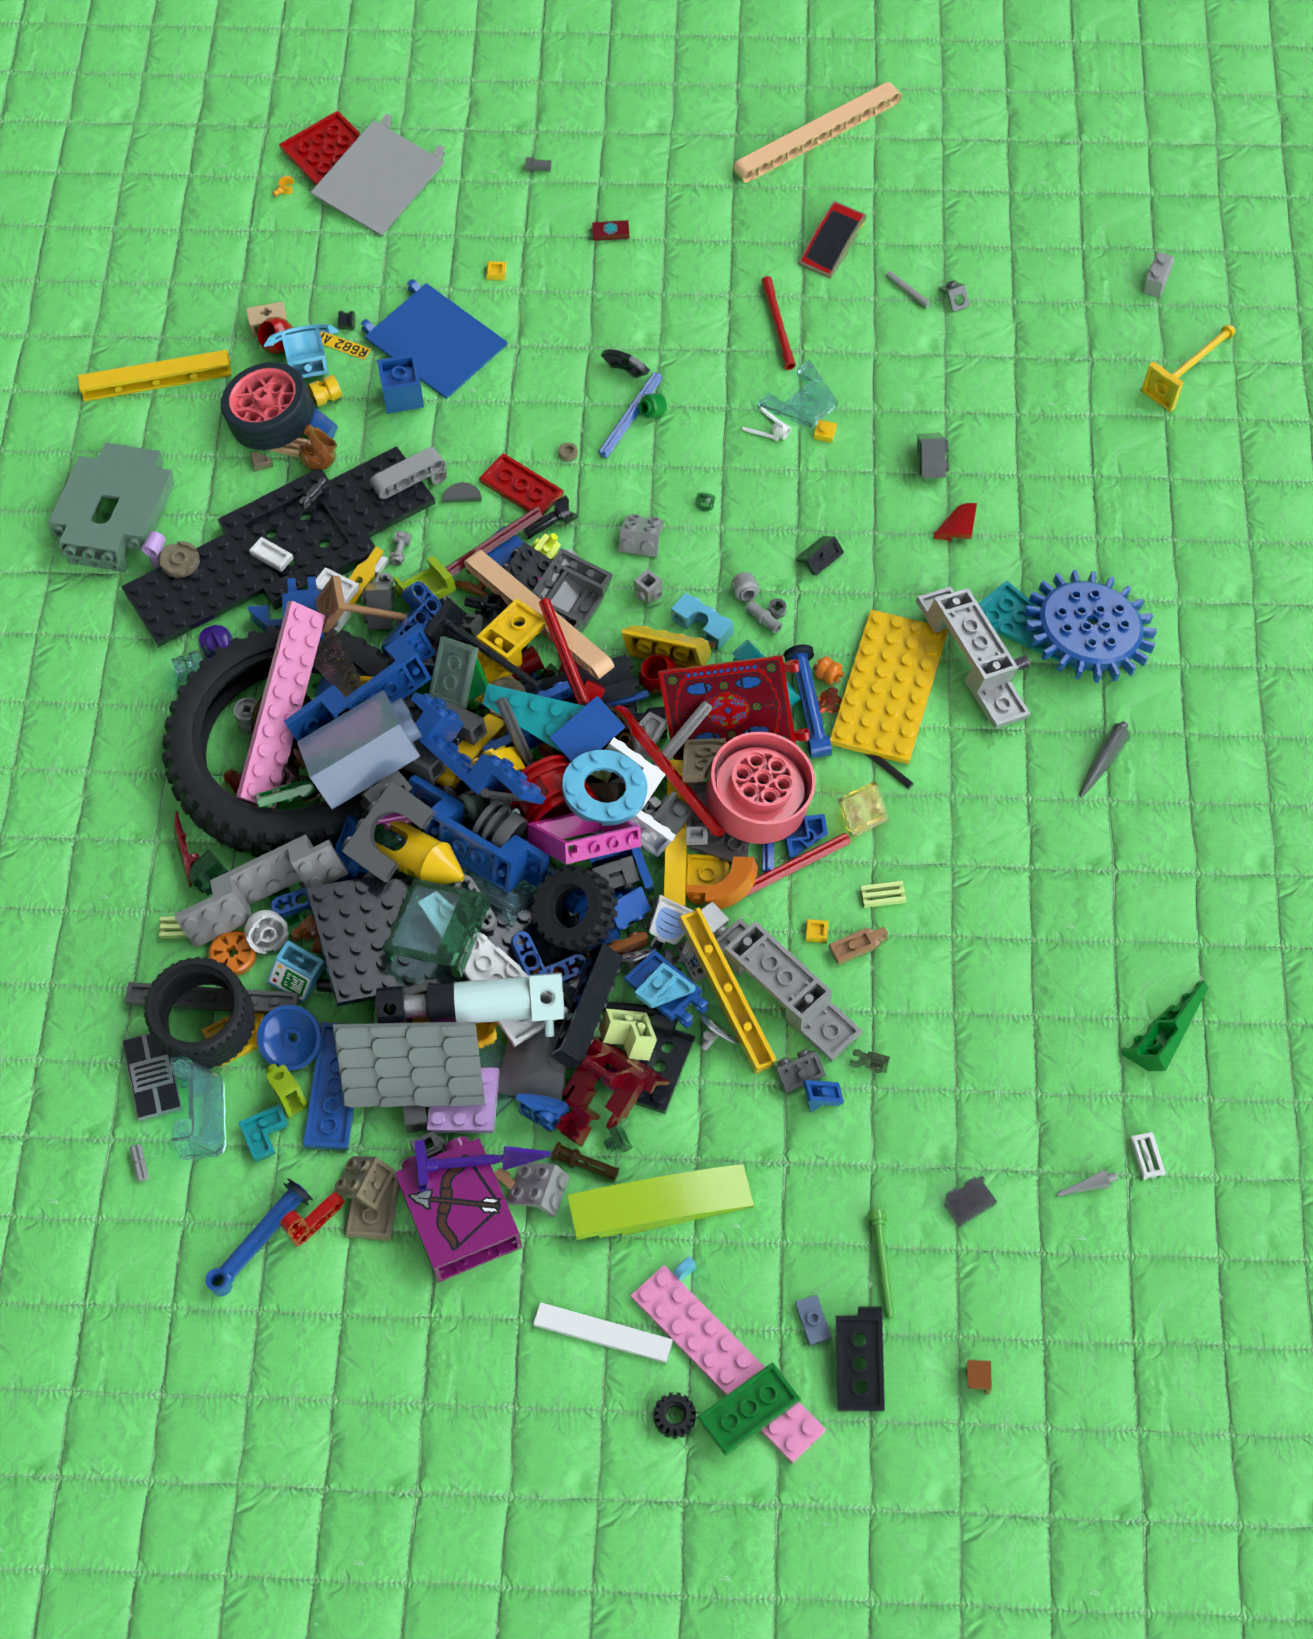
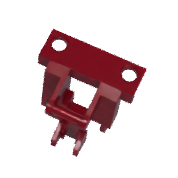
[555,1036,670,1147]

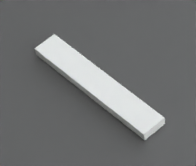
[534,1302,673,1364]

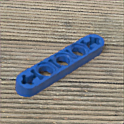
[271,868,369,918]

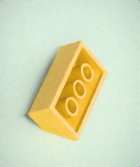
[621,625,711,667]

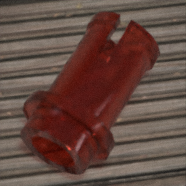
[223,769,241,795]

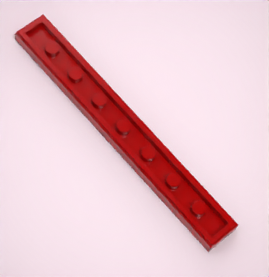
[615,705,725,837]

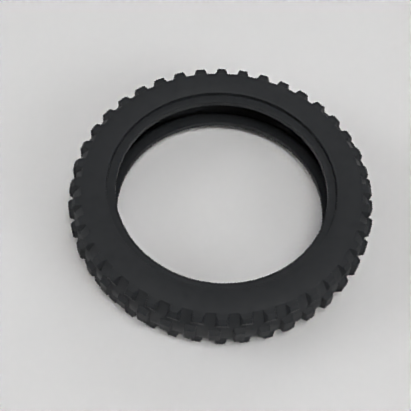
[162,626,421,857]

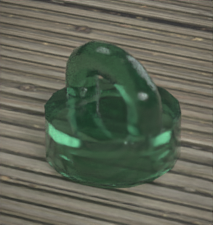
[695,492,716,512]

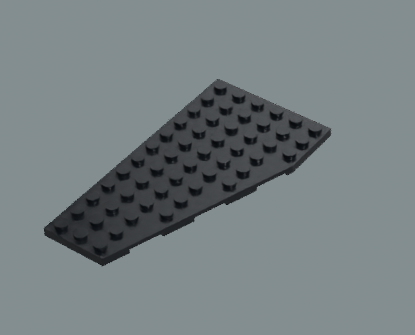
[306,876,589,1007]

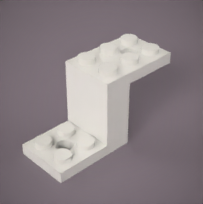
[604,738,676,857]

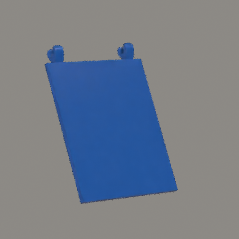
[361,279,508,399]

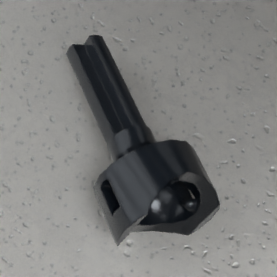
[523,495,579,539]

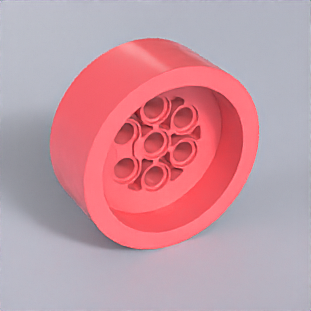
[705,732,815,844]

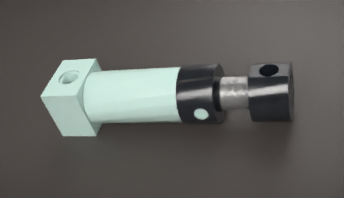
[376,973,565,1037]

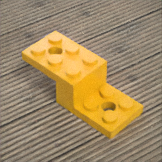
[476,598,547,703]

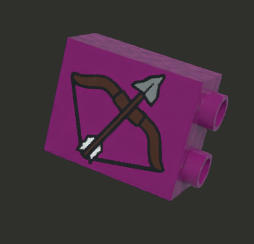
[395,1137,522,1283]

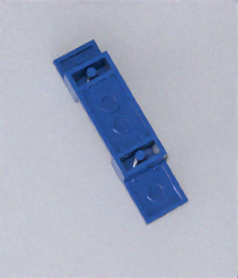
[283,623,436,742]
[411,692,546,805]
[409,775,550,893]

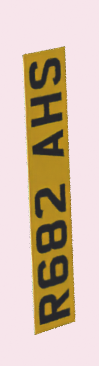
[320,332,371,360]

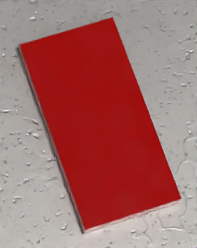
[479,453,564,519]

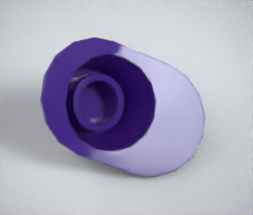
[199,625,233,659]

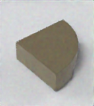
[250,452,274,471]

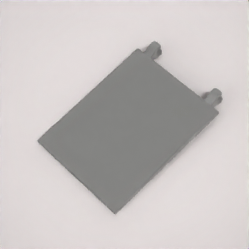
[311,114,445,237]

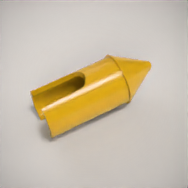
[375,821,465,887]

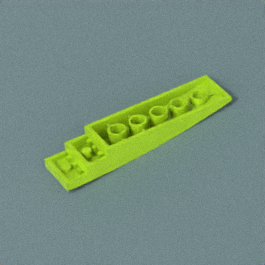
[567,1164,754,1240]

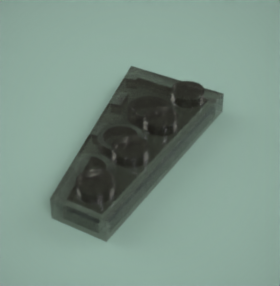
[313,628,363,698]

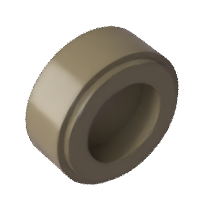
[558,443,578,462]

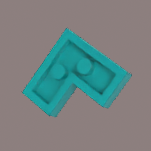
[238,1104,288,1163]

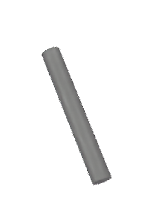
[886,271,931,308]

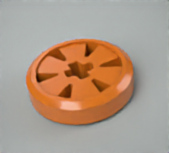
[209,930,257,976]

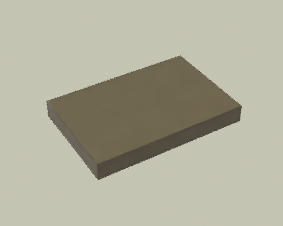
[345,1174,399,1241]

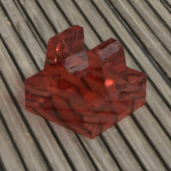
[818,686,842,714]

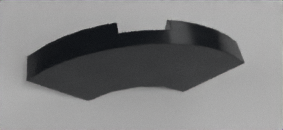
[601,349,650,378]

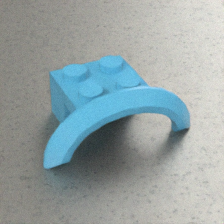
[264,324,339,378]

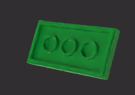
[697,1362,801,1457]

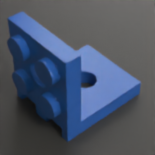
[590,847,655,893]

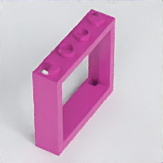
[527,813,641,864]

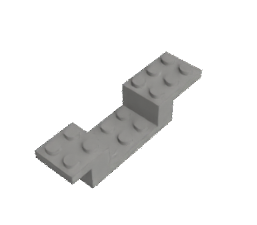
[916,586,1031,729]
[175,834,348,948]
[716,918,863,1062]

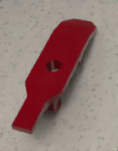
[174,811,200,888]

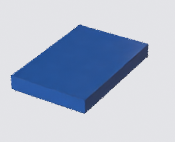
[550,696,625,762]

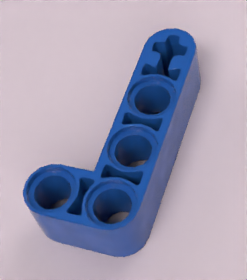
[381,581,441,657]

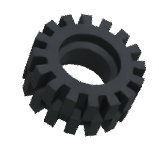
[654,1392,696,1439]

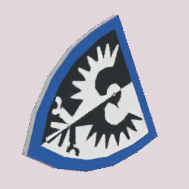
[621,947,656,972]
[700,1014,739,1051]

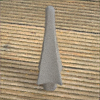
[1057,1169,1118,1197]

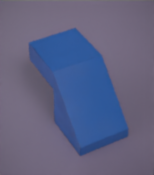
[248,606,283,632]

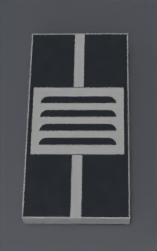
[122,1033,183,1121]

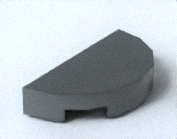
[443,482,482,503]

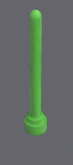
[867,1209,894,1319]

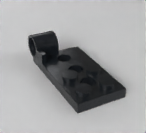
[635,1009,695,1115]
[836,1306,885,1412]

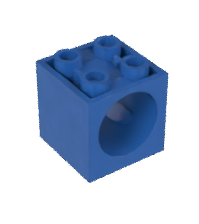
[377,354,424,414]

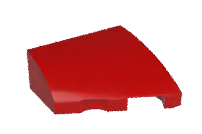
[933,503,977,541]

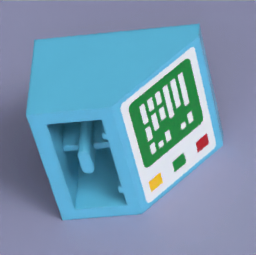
[267,940,327,1004]

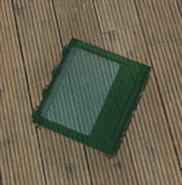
[383,878,490,978]

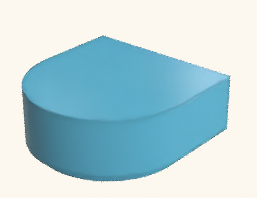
[674,1256,697,1281]

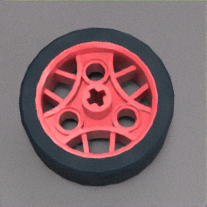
[221,362,314,450]

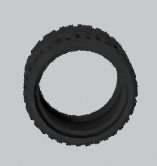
[144,957,256,1069]

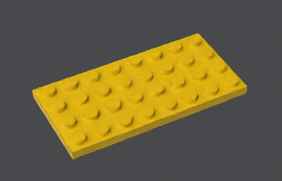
[830,609,948,765]

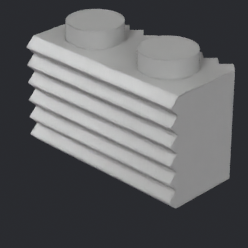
[1143,252,1174,298]

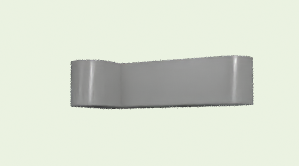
[370,447,447,499]

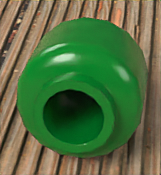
[639,393,667,419]

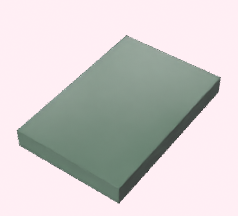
[429,636,479,708]

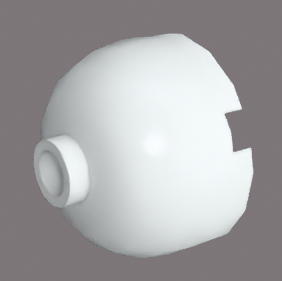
[244,910,289,954]

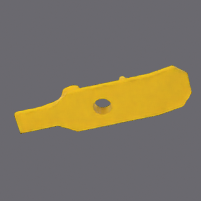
[349,547,384,605]

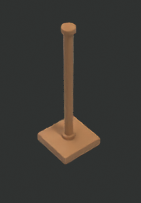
[315,575,418,633]

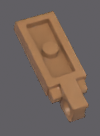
[829,927,888,965]

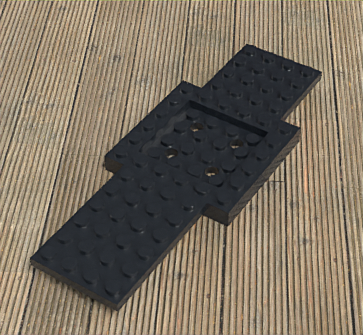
[121,446,436,647]

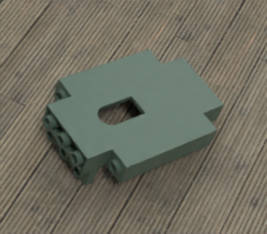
[48,442,175,572]

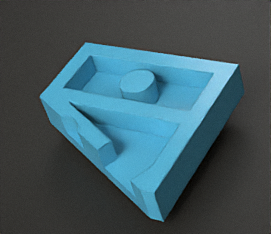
[635,963,695,1008]

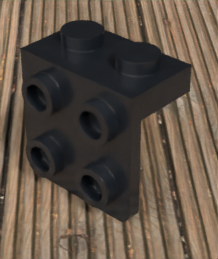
[502,542,553,592]

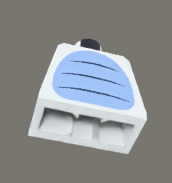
[649,895,693,950]

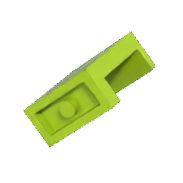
[393,555,456,607]

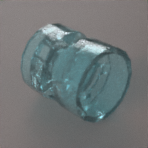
[171,650,202,684]

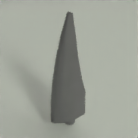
[1079,721,1129,797]

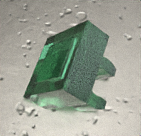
[604,1126,633,1152]

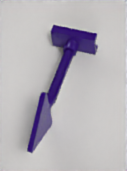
[415,1140,551,1192]

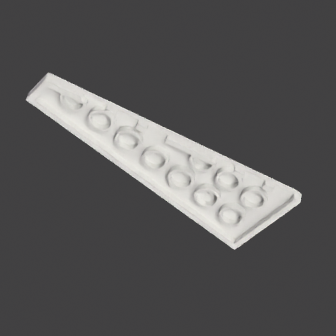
[418,892,568,1047]

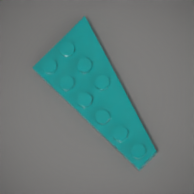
[978,580,1077,669]
[483,684,602,773]

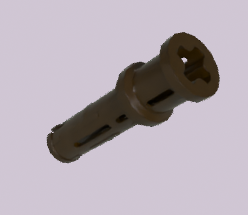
[551,1142,619,1181]

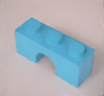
[671,593,733,650]

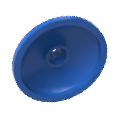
[257,1005,322,1071]

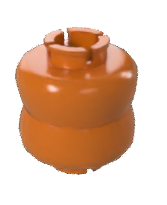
[813,656,844,686]

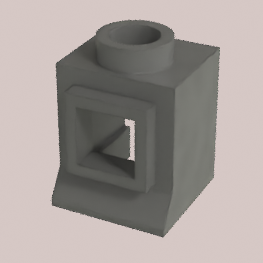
[409,1131,445,1158]

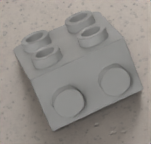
[618,514,664,557]
[507,1163,570,1217]

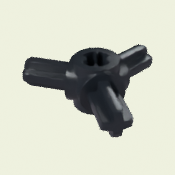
[464,593,508,623]

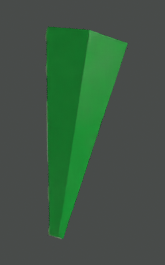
[1121,981,1208,1071]

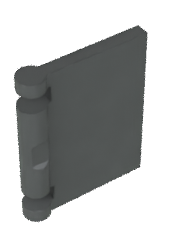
[481,788,537,804]

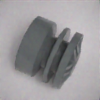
[472,799,528,848]

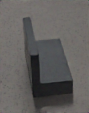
[795,536,844,575]

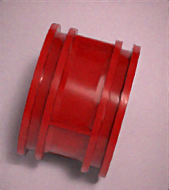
[505,755,599,838]

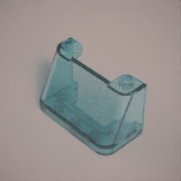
[170,1057,226,1160]

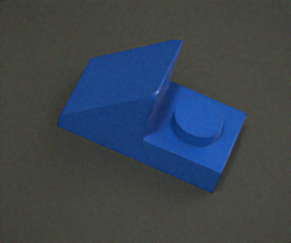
[803,1080,844,1112]

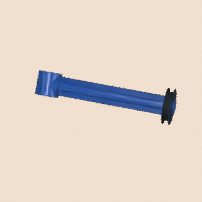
[784,644,832,759]
[205,1178,313,1297]

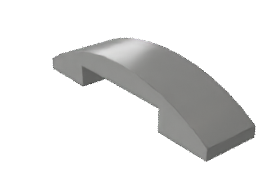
[686,782,709,845]

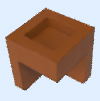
[965,1360,992,1394]

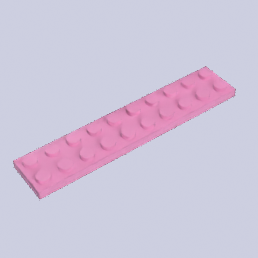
[236,601,325,809]
[631,1265,826,1464]

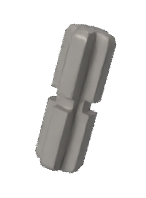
[130,1144,149,1182]

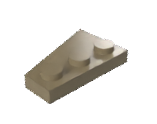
[682,738,726,783]

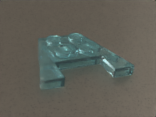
[758,359,838,428]

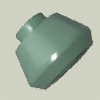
[460,794,486,822]

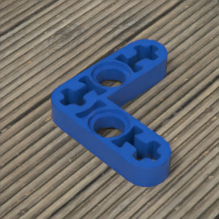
[510,931,587,982]

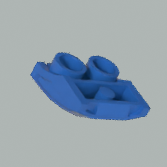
[515,1094,569,1132]

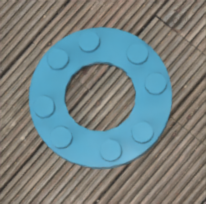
[562,750,648,826]

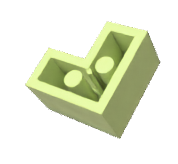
[599,1009,657,1060]

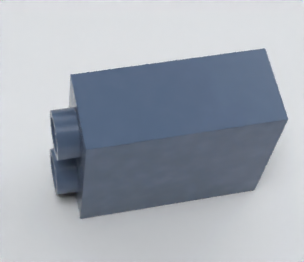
[297,690,422,809]

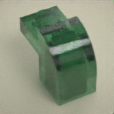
[189,849,228,896]

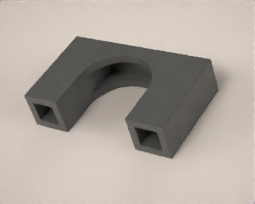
[401,701,487,784]
[342,781,437,882]

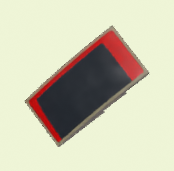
[798,201,866,279]

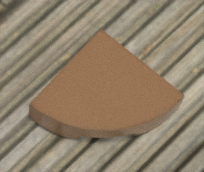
[494,1168,516,1189]

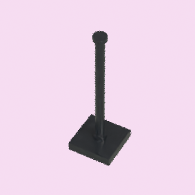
[424,598,544,693]

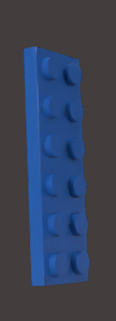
[303,1022,355,1151]

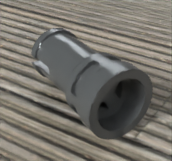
[525,157,551,172]

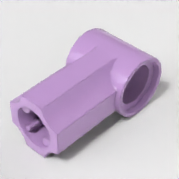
[141,531,166,568]

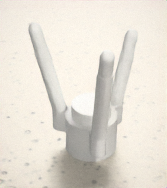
[742,407,791,441]

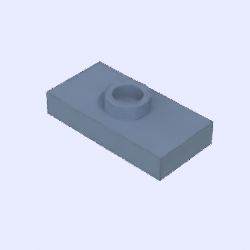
[795,1295,832,1347]

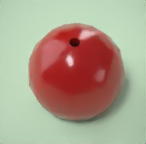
[258,317,293,354]
[638,654,677,694]

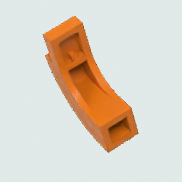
[686,856,758,910]

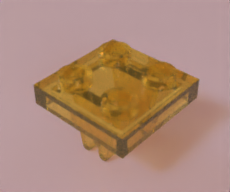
[838,782,889,838]

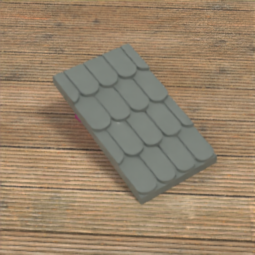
[332,1022,485,1108]

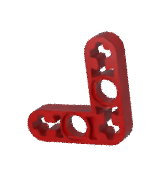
[280,1192,345,1247]

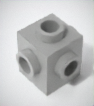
[634,569,663,605]

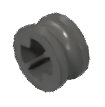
[768,598,786,619]

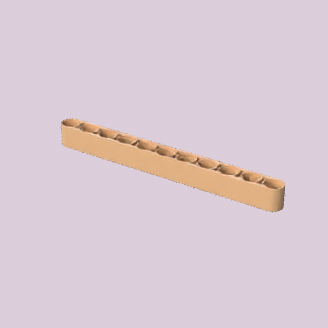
[733,82,902,183]
[464,549,614,680]

